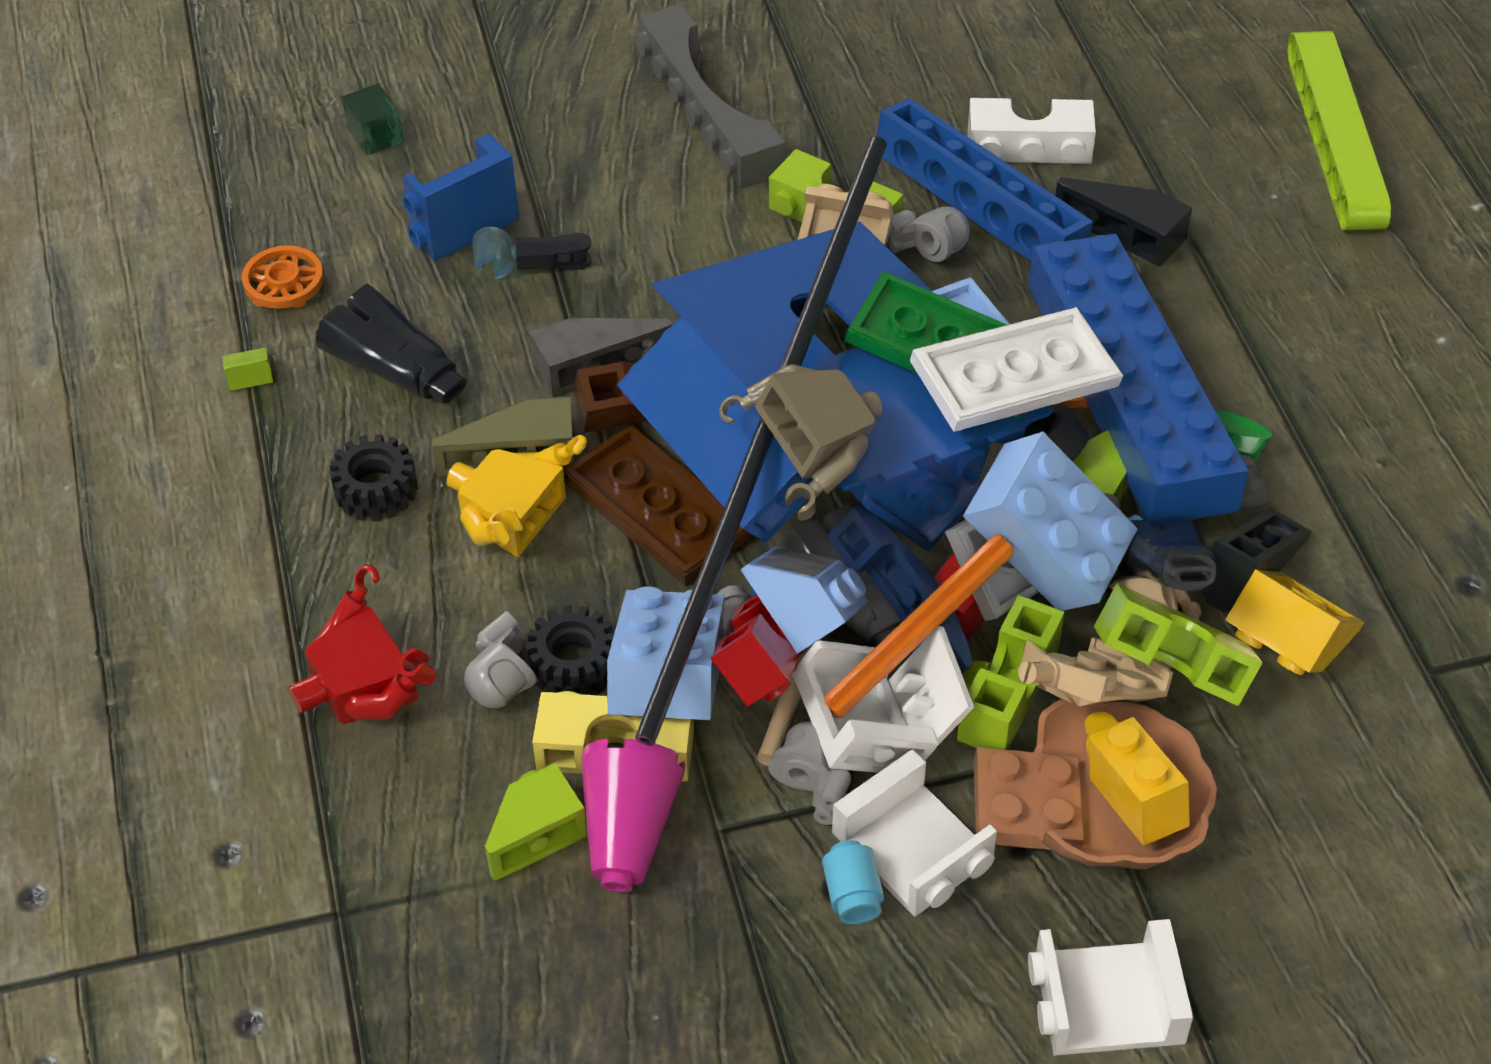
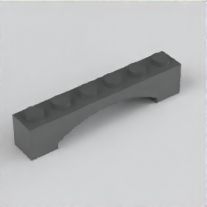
[635,3,785,188]

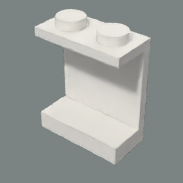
[832,749,997,917]
[1028,919,1193,1056]

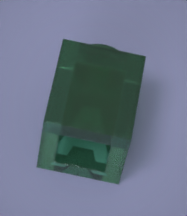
[341,83,404,155]

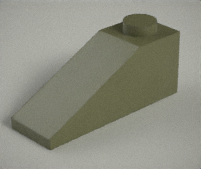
[433,397,575,477]

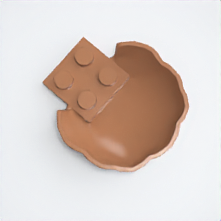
[974,699,1217,870]

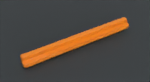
[824,534,1014,718]

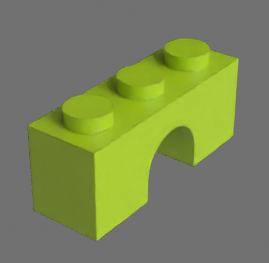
[769,149,903,223]
[1094,583,1263,706]
[957,595,1065,750]

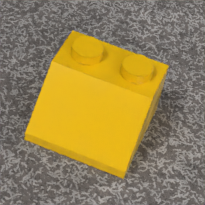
[1225,569,1365,676]

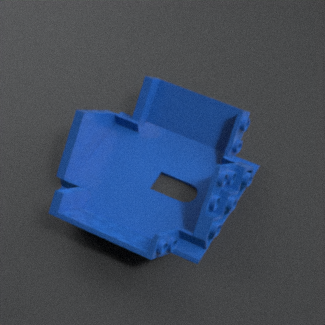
[617,221,1055,552]

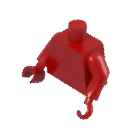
[288,565,436,724]

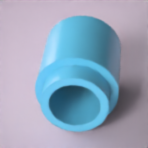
[822,840,884,924]

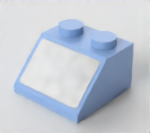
[740,546,869,654]

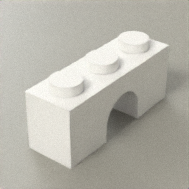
[968,98,1096,164]

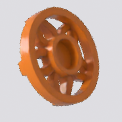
[242,245,324,309]

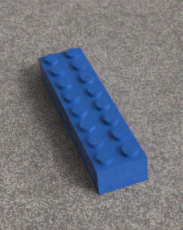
[1028,234,1249,526]

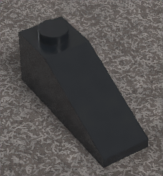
[1055,177,1193,267]
[1195,508,1312,612]

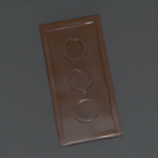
[563,424,754,586]

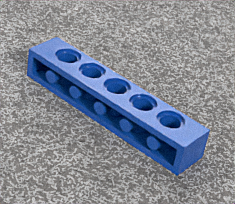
[877,98,1093,261]

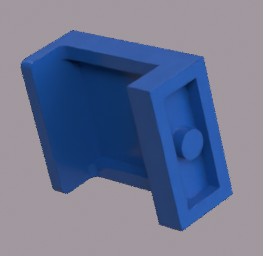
[402,134,519,261]

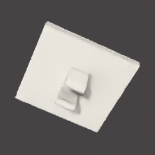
[888,626,974,744]

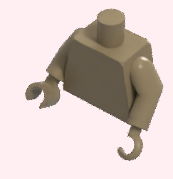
[719,364,882,521]

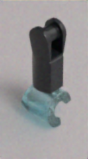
[472,226,591,280]

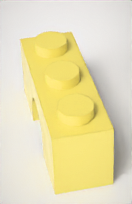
[532,691,694,781]

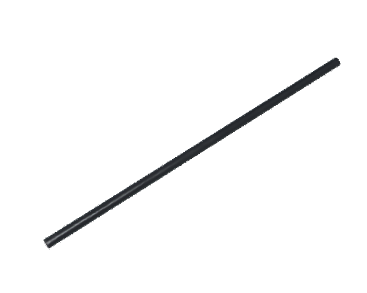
[635,136,887,746]

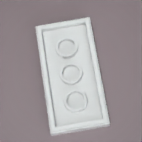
[910,307,1123,432]

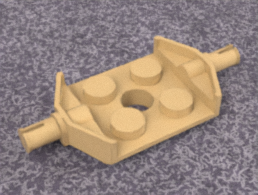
[1018,637,1173,707]

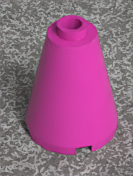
[581,739,685,892]

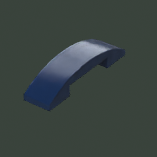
[827,505,973,675]

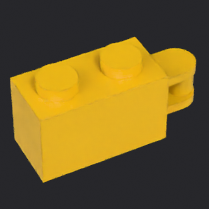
[1085,712,1190,846]

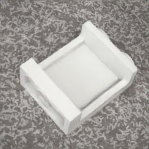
[792,640,939,773]

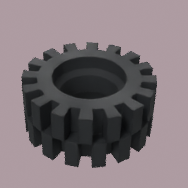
[329,434,418,521]
[526,605,615,695]

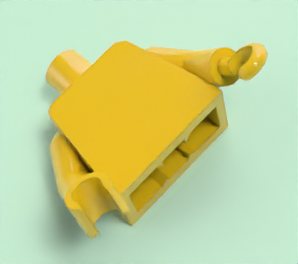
[447,435,587,557]

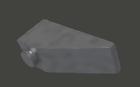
[529,318,673,398]

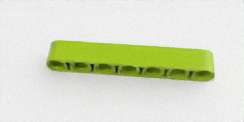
[1287,31,1391,231]

